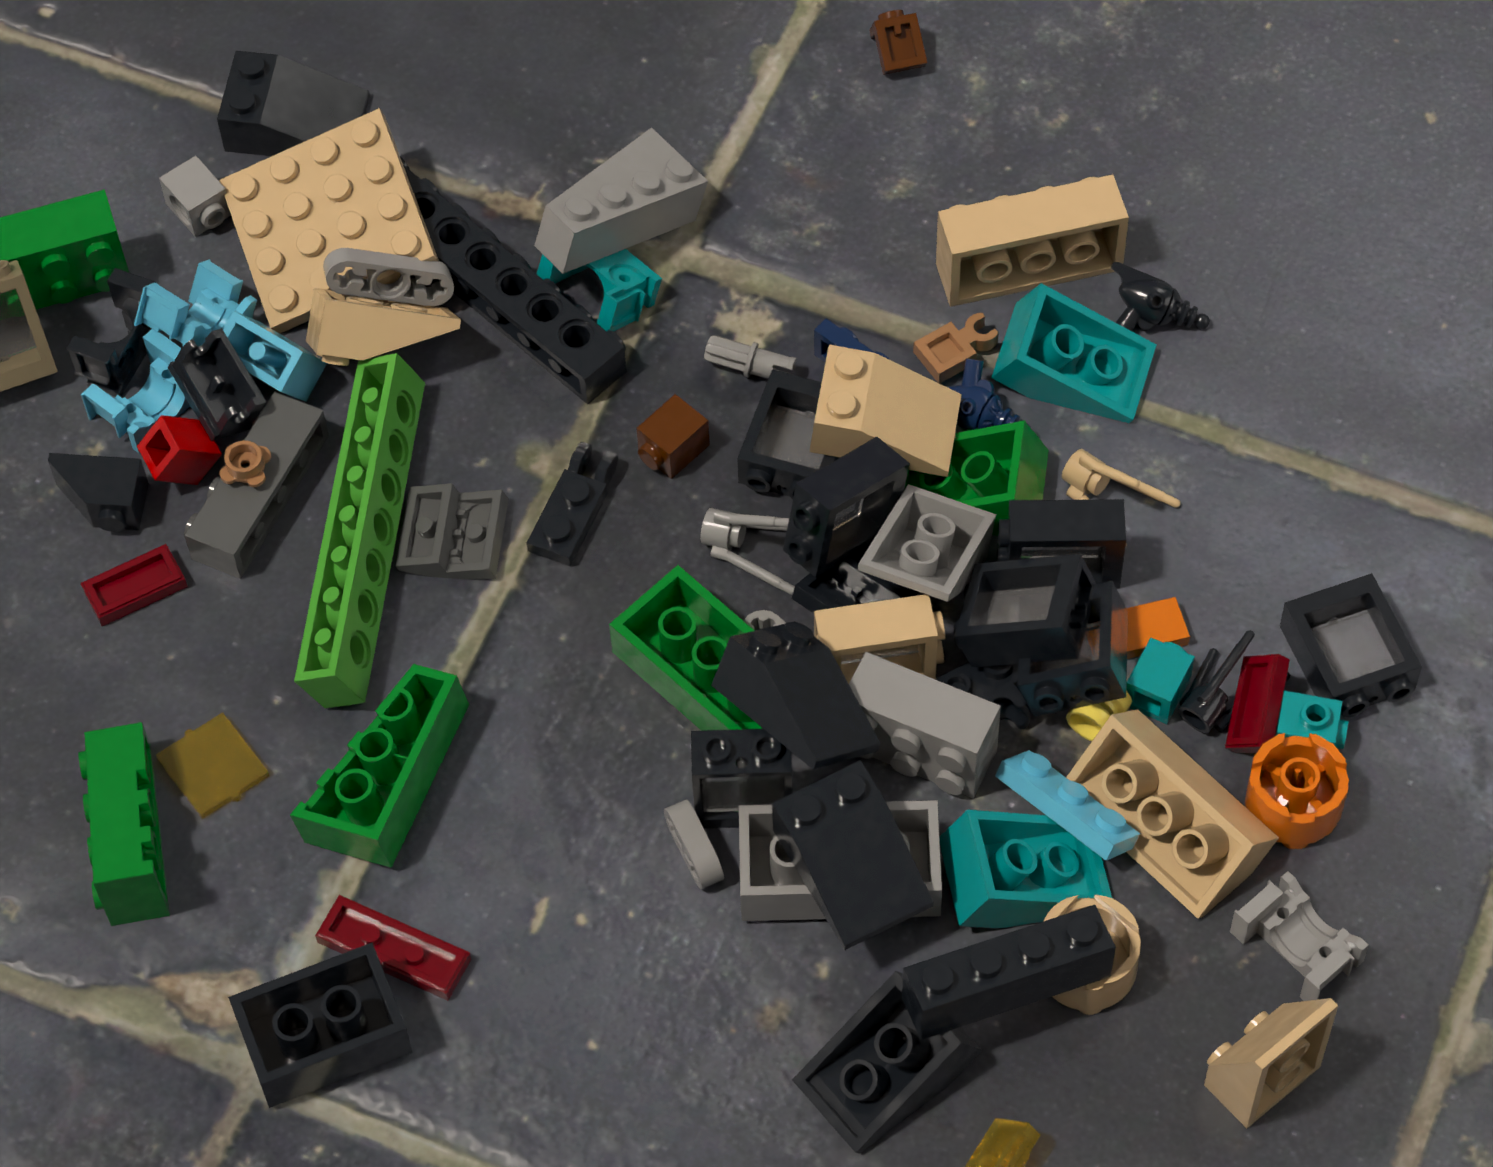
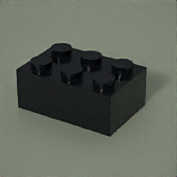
[228,943,413,1108]

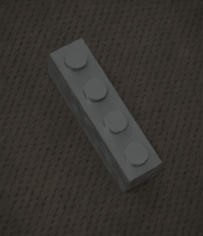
[184,392,329,579]

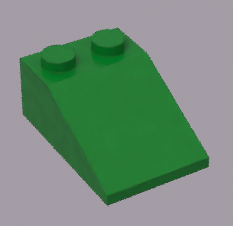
[904,420,1049,536]

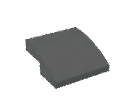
[396,483,509,579]

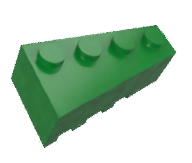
[290,664,469,868]
[78,722,170,926]

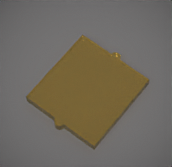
[156,712,269,819]

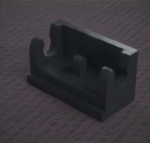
[168,328,267,441]

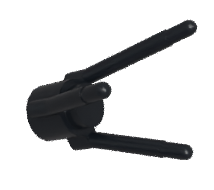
[1178,630,1291,733]

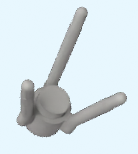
[700,508,795,595]

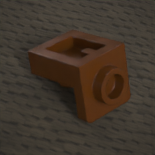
[869,10,927,75]

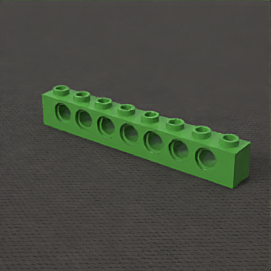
[294,353,425,708]

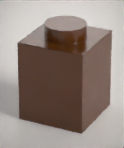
[636,394,710,479]

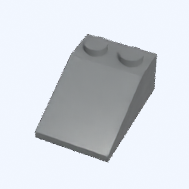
[858,484,996,602]

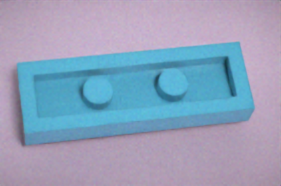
[995,750,1140,861]

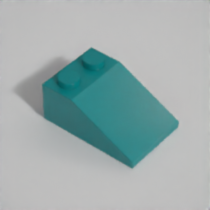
[991,283,1157,423]
[939,810,1113,928]

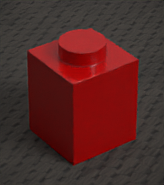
[137,415,222,485]

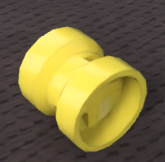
[1066,691,1132,741]

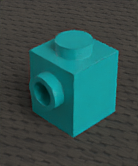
[1275,690,1349,750]

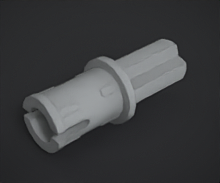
[704,335,797,379]

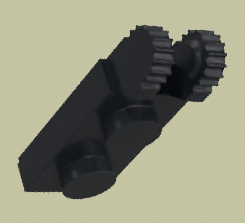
[526,442,619,566]

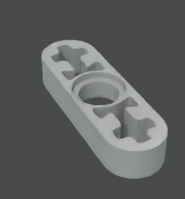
[323,248,454,306]

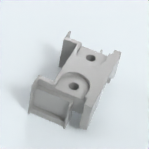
[1230,871,1369,1001]

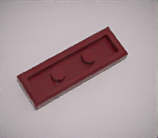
[315,895,472,1001]

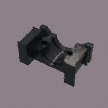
[66,268,156,397]

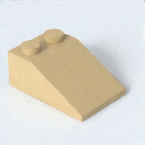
[306,288,461,366]
[809,345,962,477]
[1204,998,1338,1129]

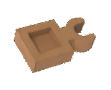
[913,313,999,384]

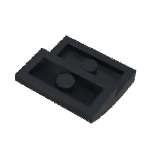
[791,545,919,613]

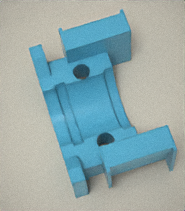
[134,259,257,347]
[81,329,190,454]

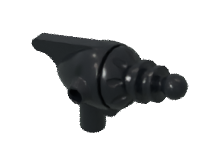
[1111,262,1210,331]

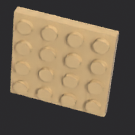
[219,108,439,333]

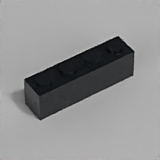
[902,905,1116,1040]

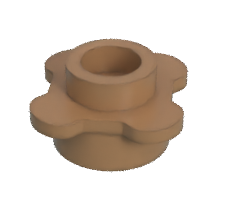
[219,440,271,487]

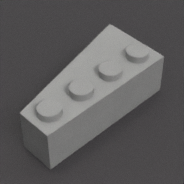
[534,127,708,274]

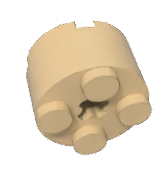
[1044,895,1141,1015]

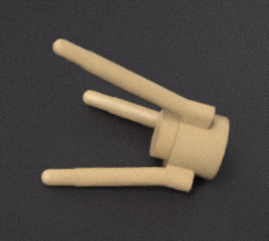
[1062,449,1180,548]

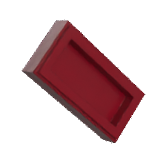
[80,544,188,626]
[1225,654,1290,753]

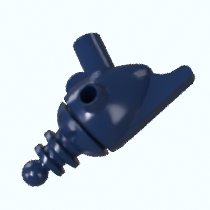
[948,358,1031,430]

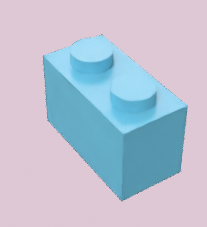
[223,311,327,402]

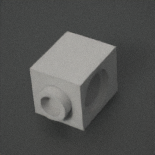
[159,155,231,237]

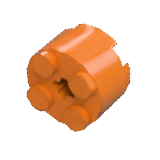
[1245,733,1349,849]

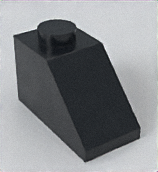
[48,453,149,532]

